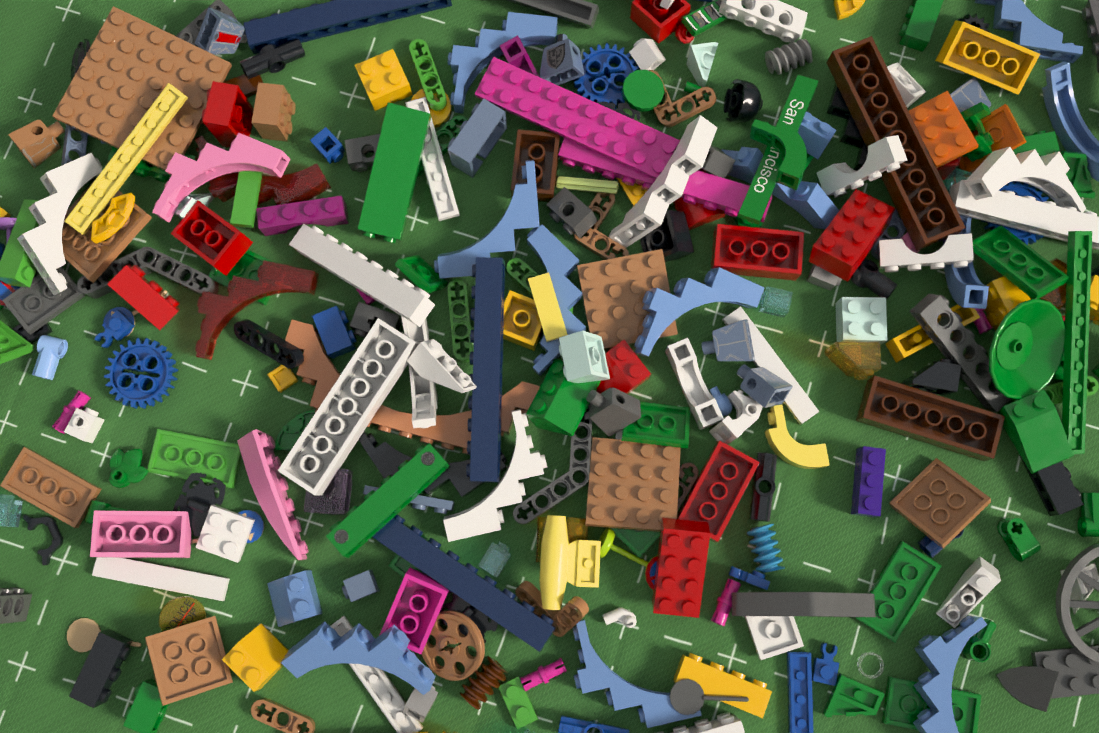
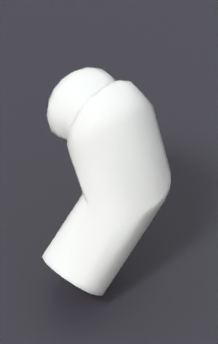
[602,607,637,628]

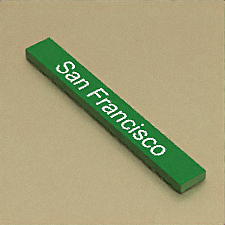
[738,75,818,225]

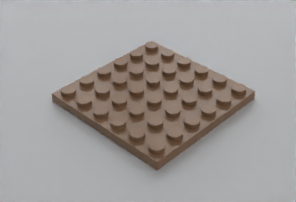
[53,6,232,171]

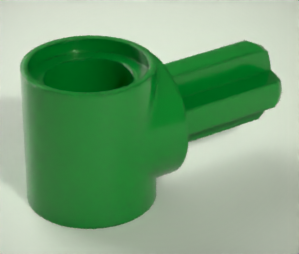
[962,618,996,662]

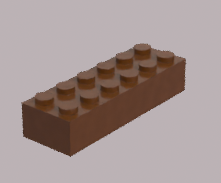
[856,375,1005,461]

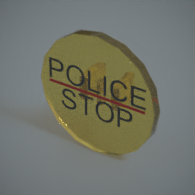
[159,596,206,632]

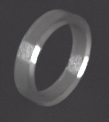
[857,652,884,679]

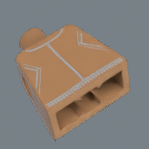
[8,120,65,168]

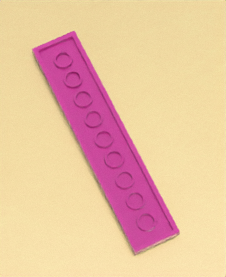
[475,57,680,179]

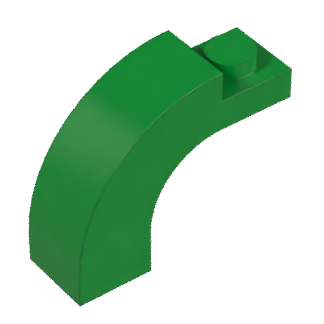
[750,119,807,190]

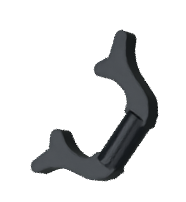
[23,515,63,565]

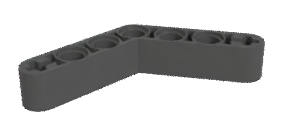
[77,247,219,299]
[513,406,592,525]
[731,592,876,617]

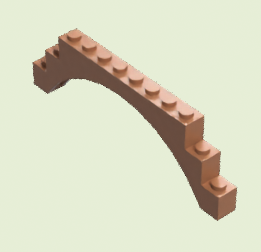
[285,320,540,455]

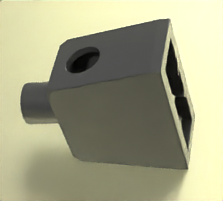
[587,387,641,437]

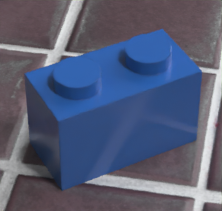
[312,306,357,359]

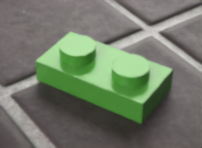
[499,676,538,729]

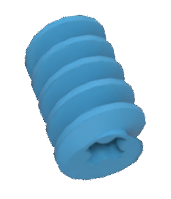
[747,523,785,573]

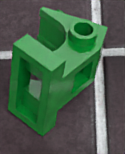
[961,102,994,162]

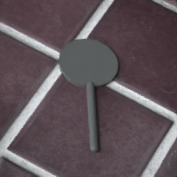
[670,679,749,715]

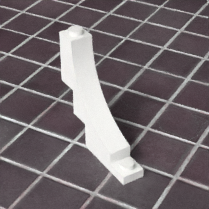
[609,115,717,248]
[17,153,102,295]

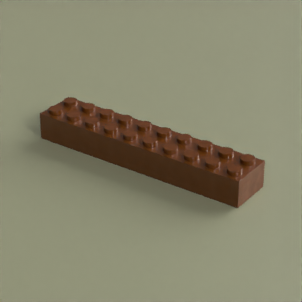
[826,36,966,251]

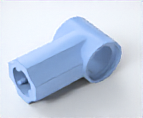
[32,335,68,380]

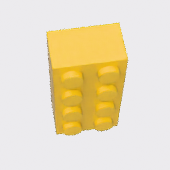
[936,20,1040,95]

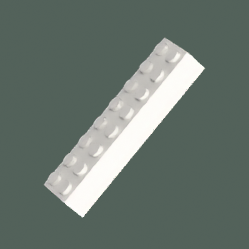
[278,318,419,496]

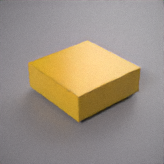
[267,365,299,393]

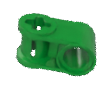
[997,518,1041,562]

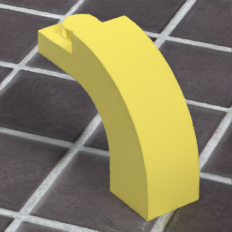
[765,405,829,469]

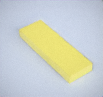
[528,273,568,342]

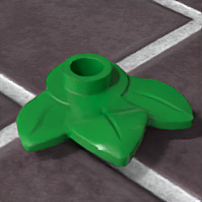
[109,449,148,488]

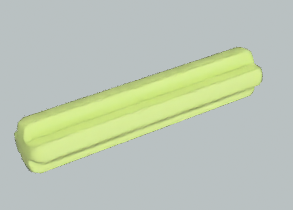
[556,176,619,194]

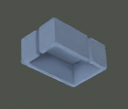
[448,99,507,178]

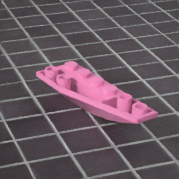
[237,429,308,560]

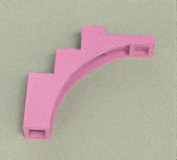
[152,133,291,222]

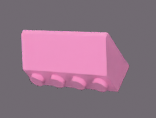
[90,511,192,558]

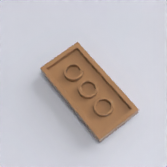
[0,447,102,528]

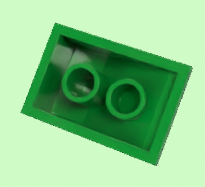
[998,390,1074,474]

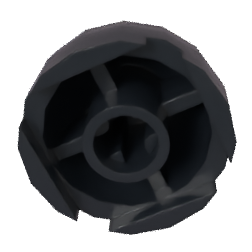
[724,79,763,123]

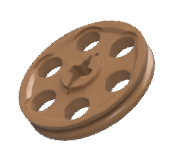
[422,611,485,681]

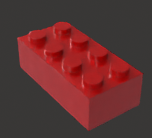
[809,189,895,282]
[711,224,804,281]
[677,441,760,542]
[652,518,710,618]

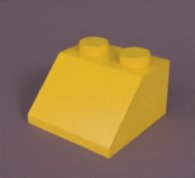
[222,623,289,692]

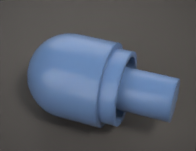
[709,386,732,416]

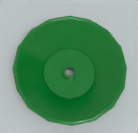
[989,298,1066,400]

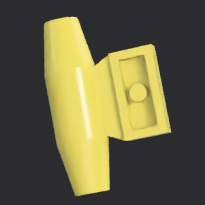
[539,515,601,610]

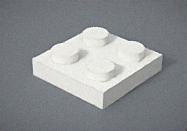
[195,504,255,563]
[745,616,804,660]

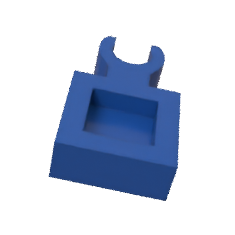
[95,310,135,348]
[728,566,770,590]
[812,643,839,686]

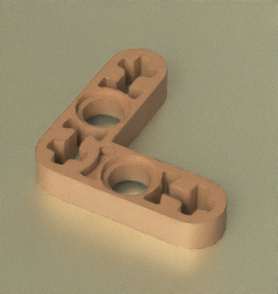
[649,70,716,128]
[573,192,629,260]
[515,581,589,637]
[251,698,316,733]

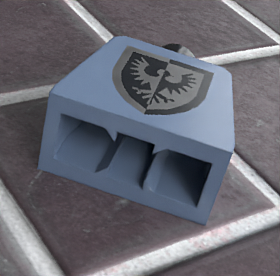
[540,34,584,85]

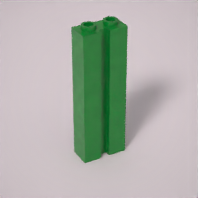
[358,102,431,243]

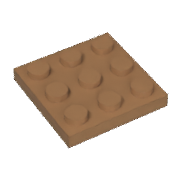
[890,458,991,548]
[145,616,233,706]

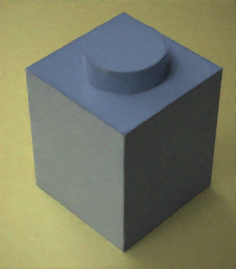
[342,570,380,602]

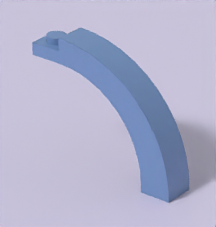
[1042,61,1099,182]
[943,214,989,309]

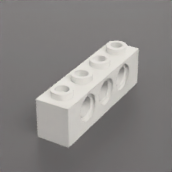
[718,0,807,42]

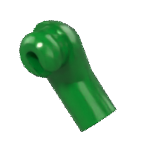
[684,81,709,106]

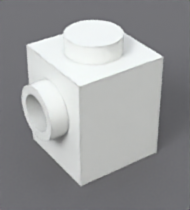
[629,38,666,71]
[64,407,104,443]

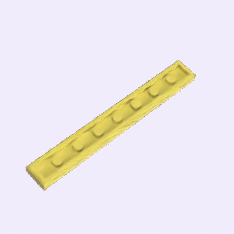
[65,83,188,235]

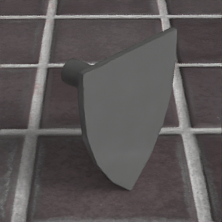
[996,666,1059,712]

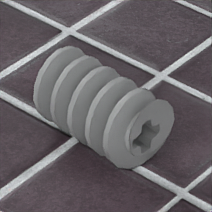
[765,39,813,75]

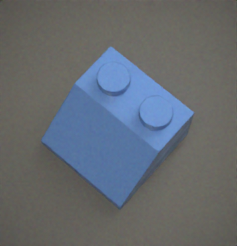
[798,112,836,159]
[267,570,323,627]

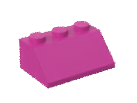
[379,567,449,654]

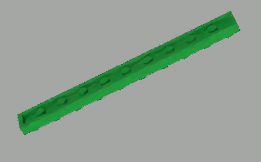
[1062,231,1092,455]

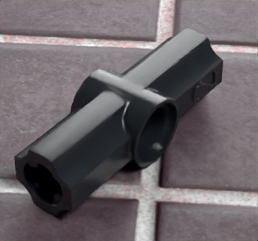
[240,38,305,80]
[851,259,897,300]
[750,453,777,522]

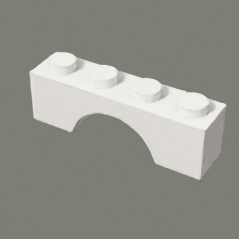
[817,135,907,198]
[878,233,974,272]
[665,338,724,430]

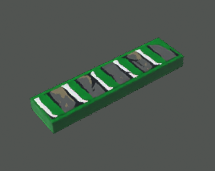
[681,0,746,37]

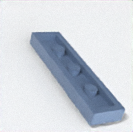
[363,485,455,514]

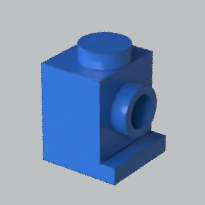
[310,127,345,164]

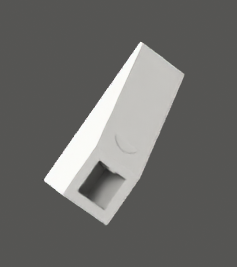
[407,339,477,393]
[936,556,1001,628]

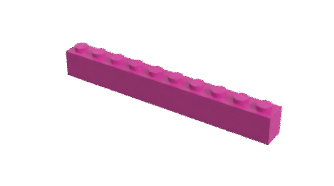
[558,137,772,223]

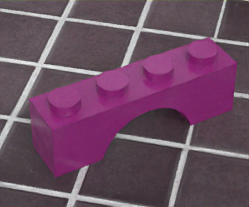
[499,35,539,77]
[256,196,349,236]

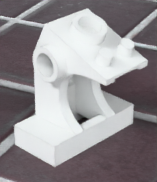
[709,390,763,445]

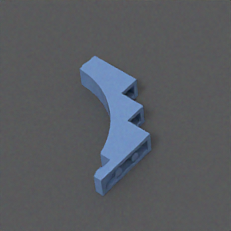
[975,0,1083,63]
[434,160,540,278]
[527,224,586,376]

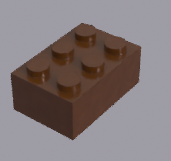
[511,129,560,202]

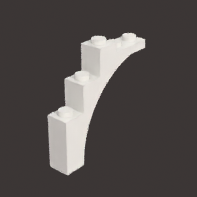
[964,147,1086,213]
[401,287,438,428]
[443,409,547,542]

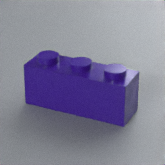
[851,446,886,517]

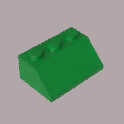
[526,359,601,436]

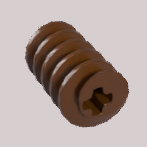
[459,656,508,710]

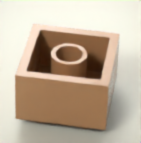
[251,82,296,141]

